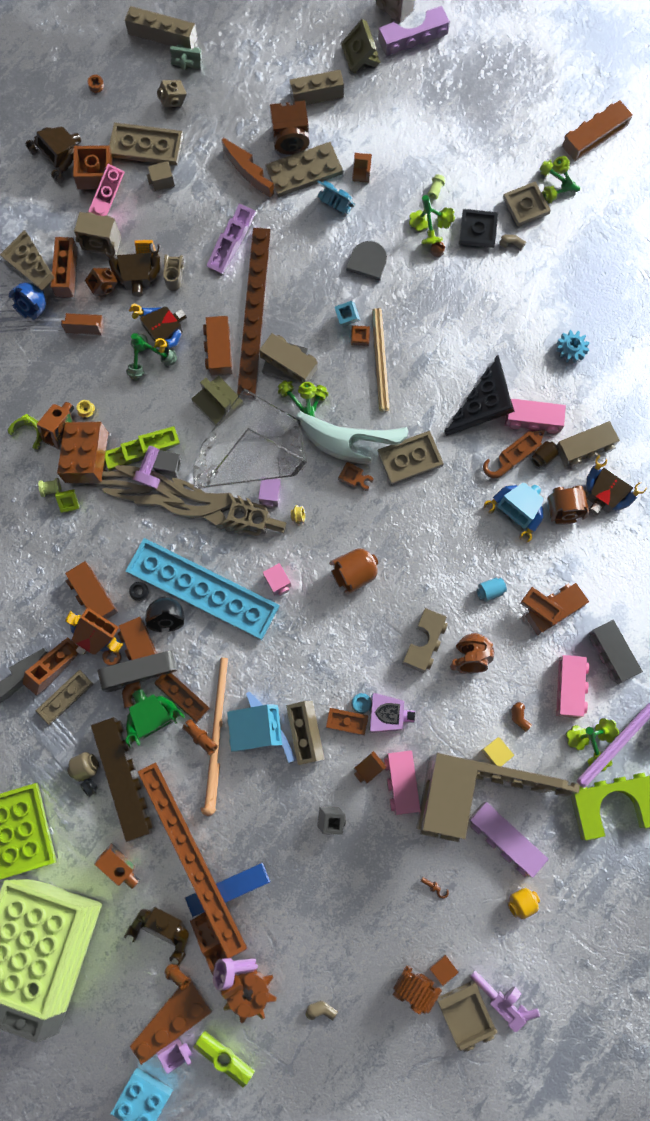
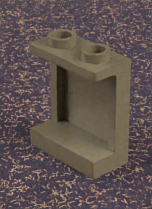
[437,980,498,1052]

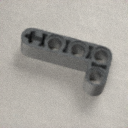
[97,650,178,692]

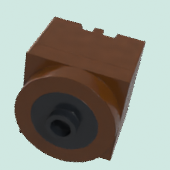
[270,100,310,155]

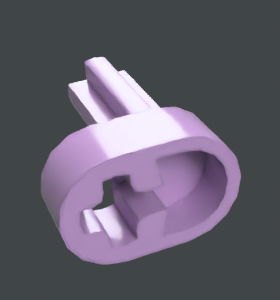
[132,446,160,489]
[213,958,258,991]

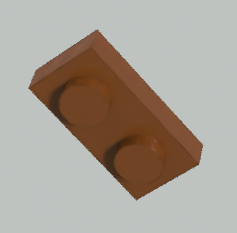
[326,708,369,736]

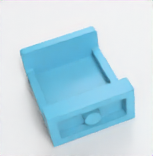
[227,704,282,752]

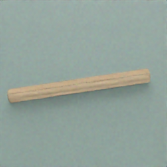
[372,308,389,412]

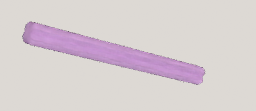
[577,703,650,788]

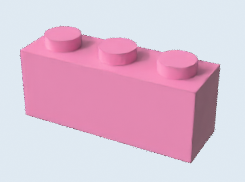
[505,398,566,434]
[556,655,589,718]
[384,750,421,815]

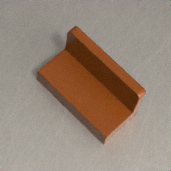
[61,313,103,335]

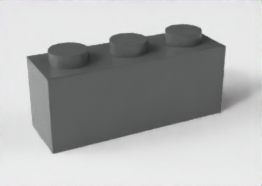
[589,619,643,685]

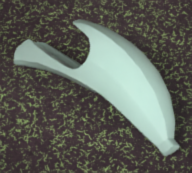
[296,411,408,463]

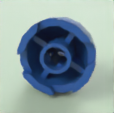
[9,283,46,321]

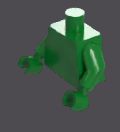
[126,689,185,749]

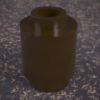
[530,441,559,468]

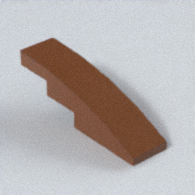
[222,138,274,198]
[190,912,244,999]

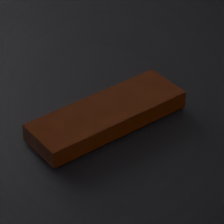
[154,673,211,723]

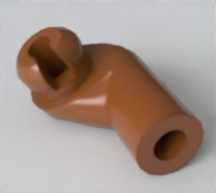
[122,682,141,708]
[511,702,532,732]

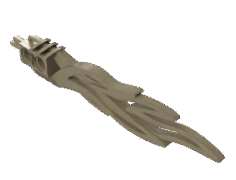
[94,465,287,536]

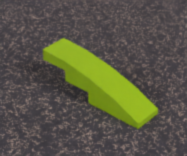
[105,426,180,471]

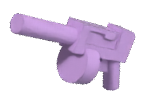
[470,971,540,1032]

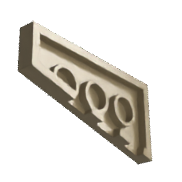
[0,230,55,290]

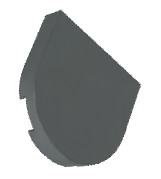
[346,241,387,281]

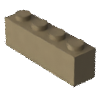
[125,6,197,49]

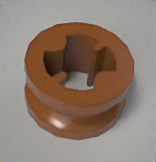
[88,75,104,93]
[102,650,122,666]

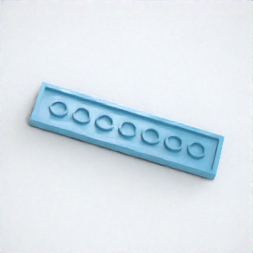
[126,538,280,640]

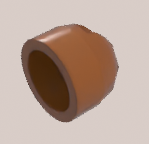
[430,242,445,257]

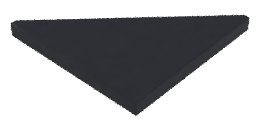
[444,355,515,436]

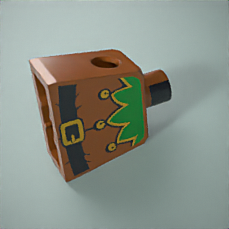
[37,402,74,449]
[94,843,140,889]

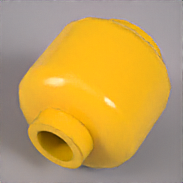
[508,888,540,919]

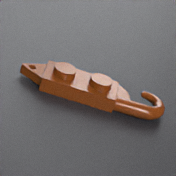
[483,430,545,478]

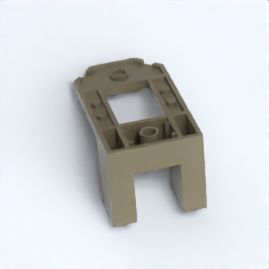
[416,753,580,842]

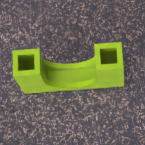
[570,772,650,840]

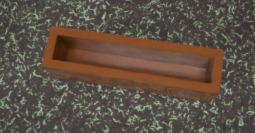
[562,100,633,161]

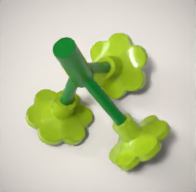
[409,195,455,244]
[566,718,619,772]

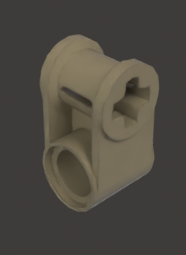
[163,254,184,291]

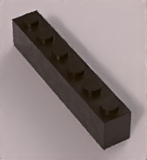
[91,717,154,842]

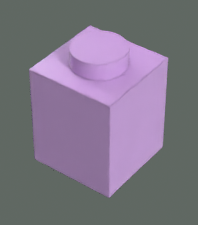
[258,477,281,508]

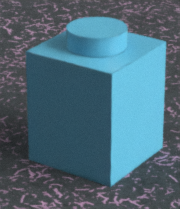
[334,301,360,327]

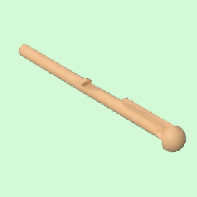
[200,658,228,816]

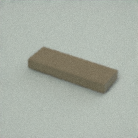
[35,670,94,725]

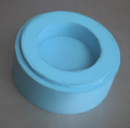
[352,693,372,714]

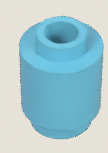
[476,578,507,602]

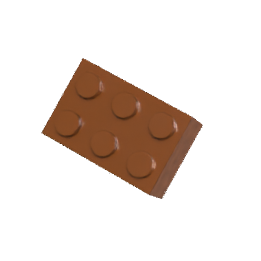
[57,422,109,483]

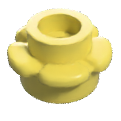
[76,400,95,418]
[291,505,305,524]

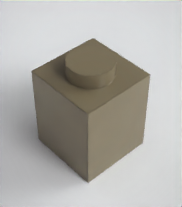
[146,161,175,191]

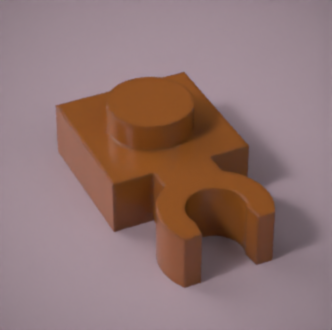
[338,462,374,491]

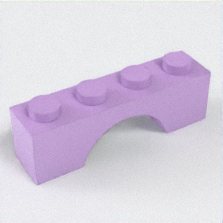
[378,6,450,56]

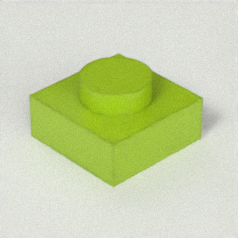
[55,489,80,513]

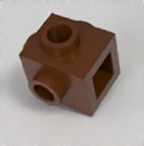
[84,268,118,295]

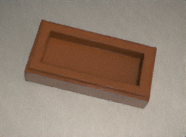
[520,587,564,626]

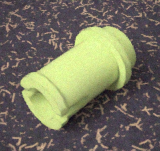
[428,174,445,199]

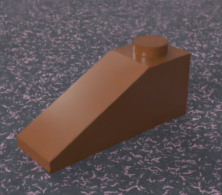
[22,637,79,696]

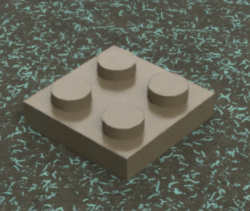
[503,181,551,227]

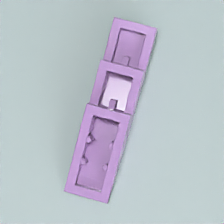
[206,204,256,274]

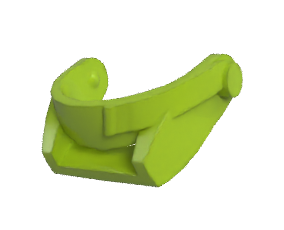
[7,414,42,450]

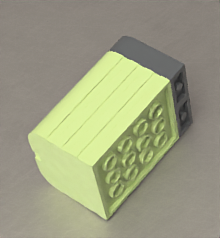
[0,879,102,1043]

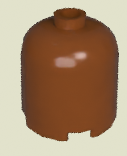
[329,548,379,595]

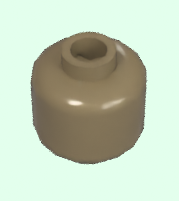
[67,752,99,782]

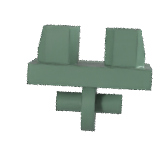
[170,44,202,70]

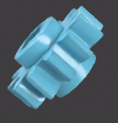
[556,330,590,363]

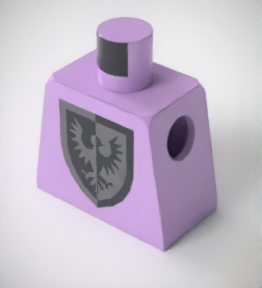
[369,693,415,733]

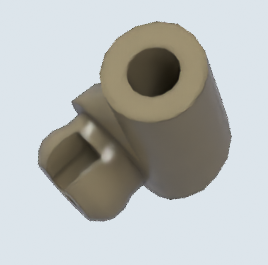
[499,235,527,250]
[305,1001,338,1021]

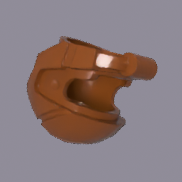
[450,633,494,674]

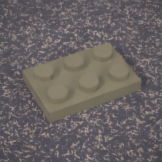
[377,431,444,485]

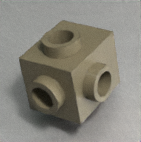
[157,80,187,107]

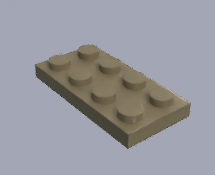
[109,122,183,166]
[265,142,343,197]

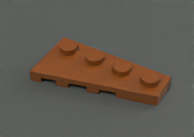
[130,975,212,1065]

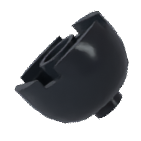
[145,596,185,632]

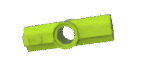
[193,1030,255,1088]

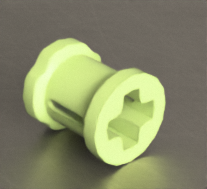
[38,478,62,497]

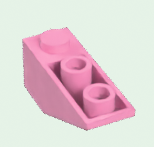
[88,164,125,216]

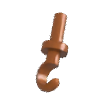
[420,877,449,899]

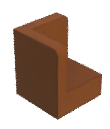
[352,153,372,183]

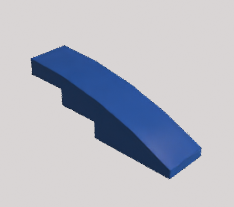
[185,863,270,917]

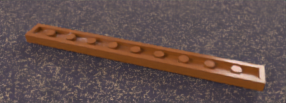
[138,762,247,958]

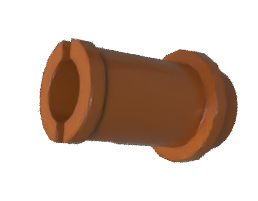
[164,964,191,990]

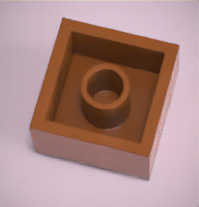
[73,145,113,190]

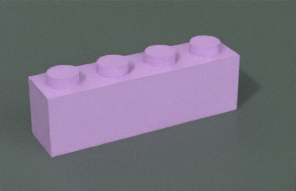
[469,802,549,878]

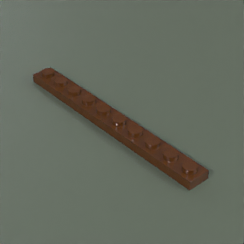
[237,228,271,398]

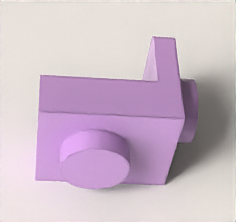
[156,1038,192,1074]

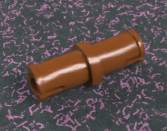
[182,719,218,755]

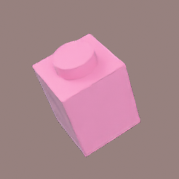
[263,563,291,596]

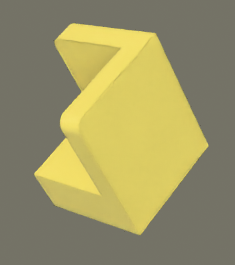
[481,737,514,766]

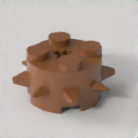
[223,963,277,1023]

